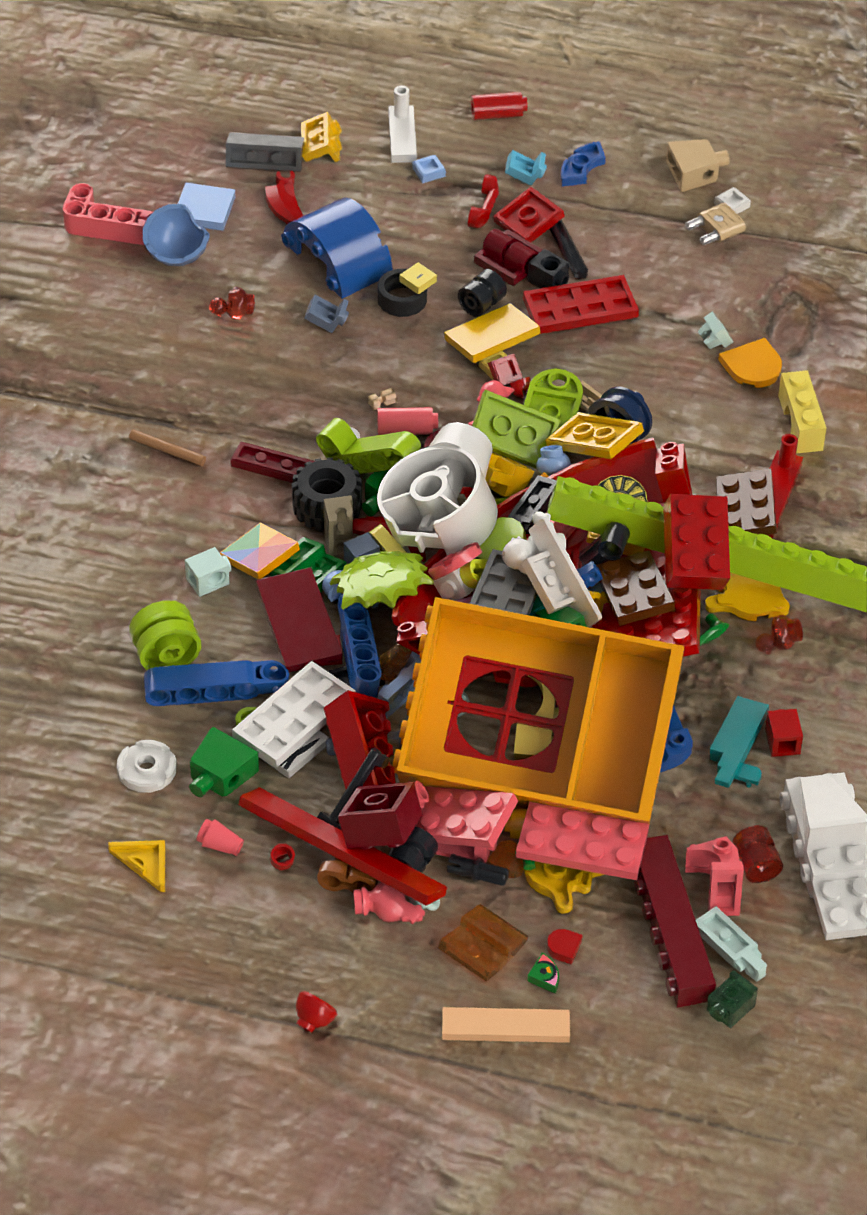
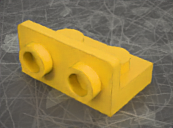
[301,112,342,162]

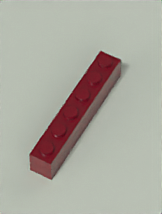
[634,834,716,1008]

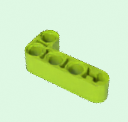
[316,418,421,474]

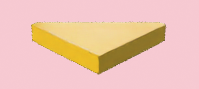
[108,840,165,892]

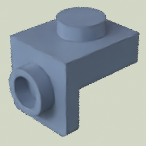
[304,295,349,333]

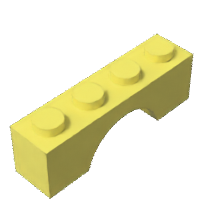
[514,676,559,760]

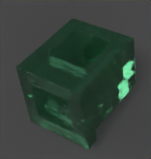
[707,970,758,1029]

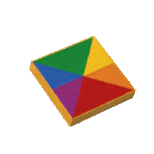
[220,523,300,580]

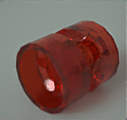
[732,825,784,883]

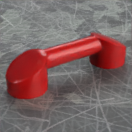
[467,174,499,229]

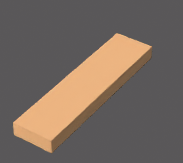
[442,1007,570,1043]

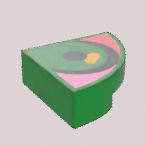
[527,953,559,994]

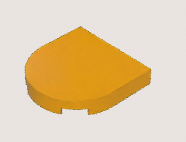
[718,338,782,388]

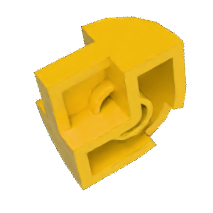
[485,453,535,496]

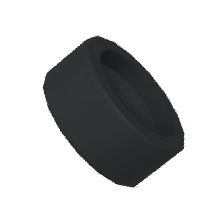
[378,269,427,317]

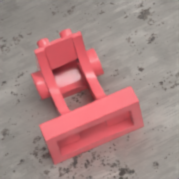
[685,836,744,916]

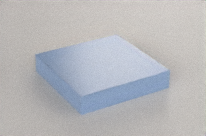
[178,183,236,231]

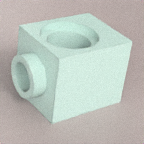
[185,547,231,597]

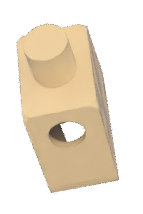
[666,139,730,192]

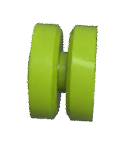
[129,600,201,670]

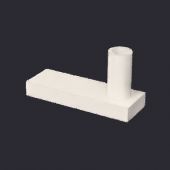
[388,86,417,163]

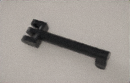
[317,747,390,830]

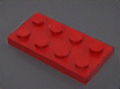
[523,275,639,334]

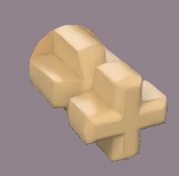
[368,388,397,411]

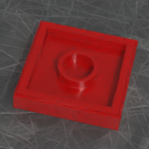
[493,187,565,243]

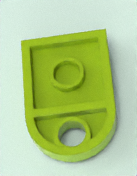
[524,369,583,429]

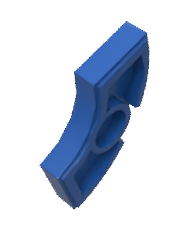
[561,141,606,187]

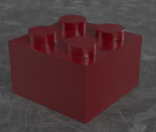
[338,782,423,850]

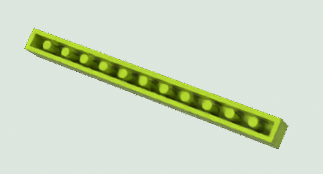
[547,476,867,613]

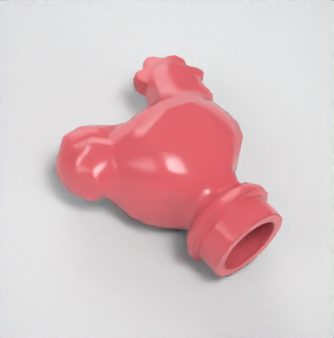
[354,882,425,924]

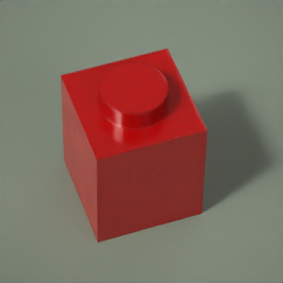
[765,709,803,757]

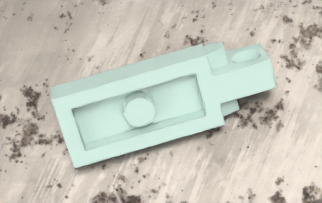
[696,906,767,982]

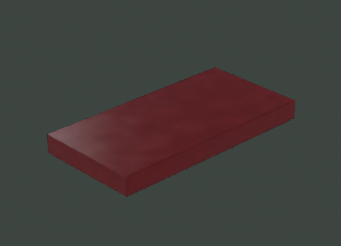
[256,567,343,673]

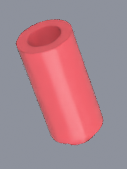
[378,407,438,435]

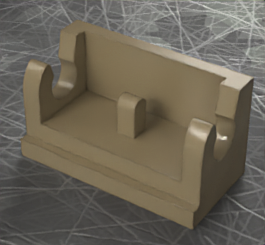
[324,495,353,557]

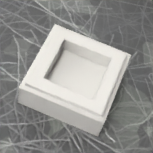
[714,187,751,214]

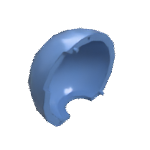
[143,204,209,266]

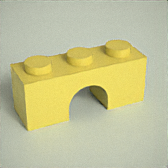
[778,370,826,454]

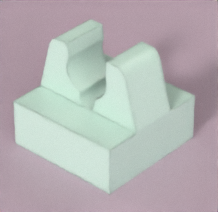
[698,311,734,349]

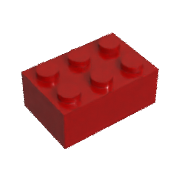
[663,494,730,590]

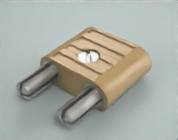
[685,203,746,245]

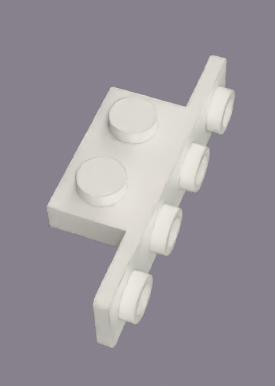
[521,517,602,627]

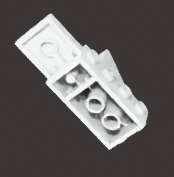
[779,772,867,940]

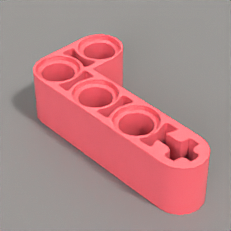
[63,183,153,245]

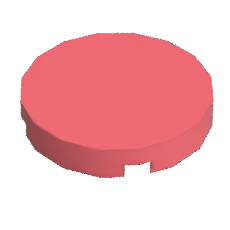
[428,542,482,580]

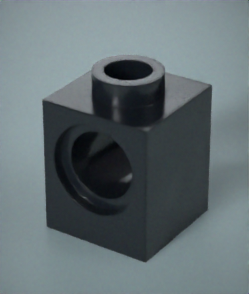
[527,249,570,288]

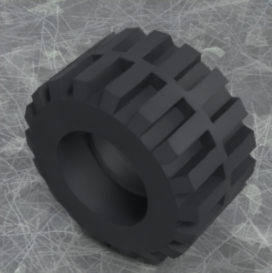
[292,458,362,531]

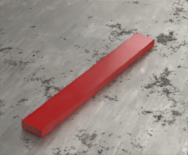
[239,787,447,906]

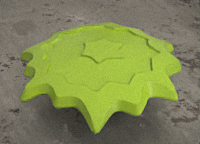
[329,551,434,610]

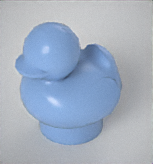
[536,445,571,476]

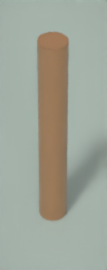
[129,429,206,466]

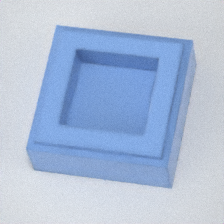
[412,155,446,183]

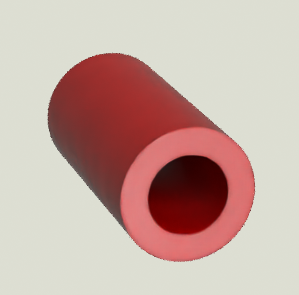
[471,92,528,120]

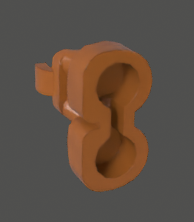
[317,857,378,894]

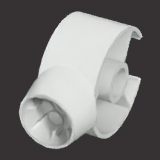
[377,422,498,556]

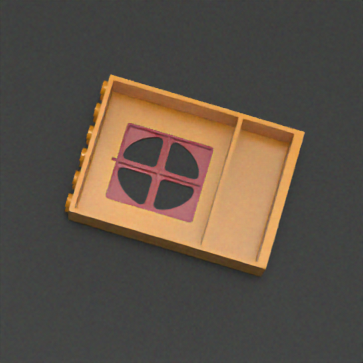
[393,597,684,824]

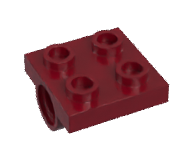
[474,229,542,287]

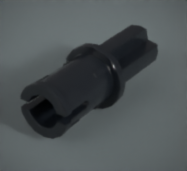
[447,854,509,886]

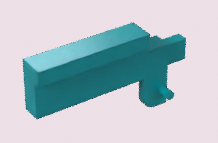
[710,696,769,788]

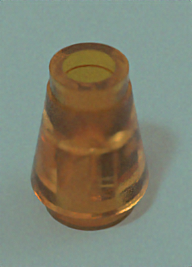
[378,643,413,681]

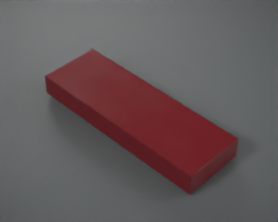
[230,441,315,483]

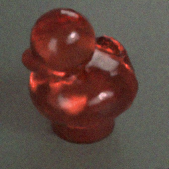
[209,286,255,320]
[755,615,803,655]

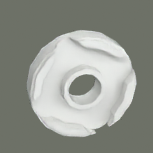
[117,740,177,793]

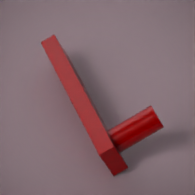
[767,434,803,539]

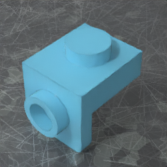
[505,150,547,186]

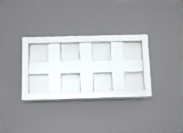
[232,661,356,768]

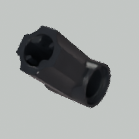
[578,522,630,567]

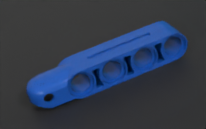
[338,594,381,698]
[144,660,289,706]

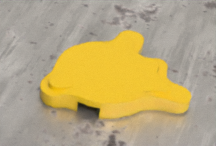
[705,573,790,621]
[525,861,605,914]

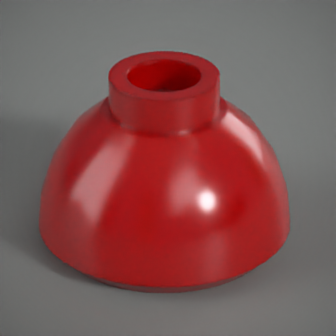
[296,991,338,1033]

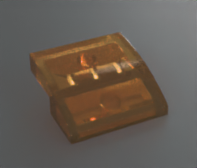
[438,904,528,982]

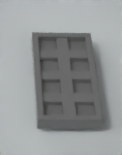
[469,549,538,615]

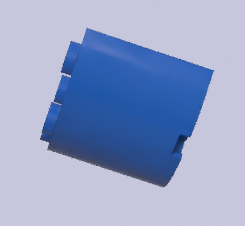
[281,197,393,299]

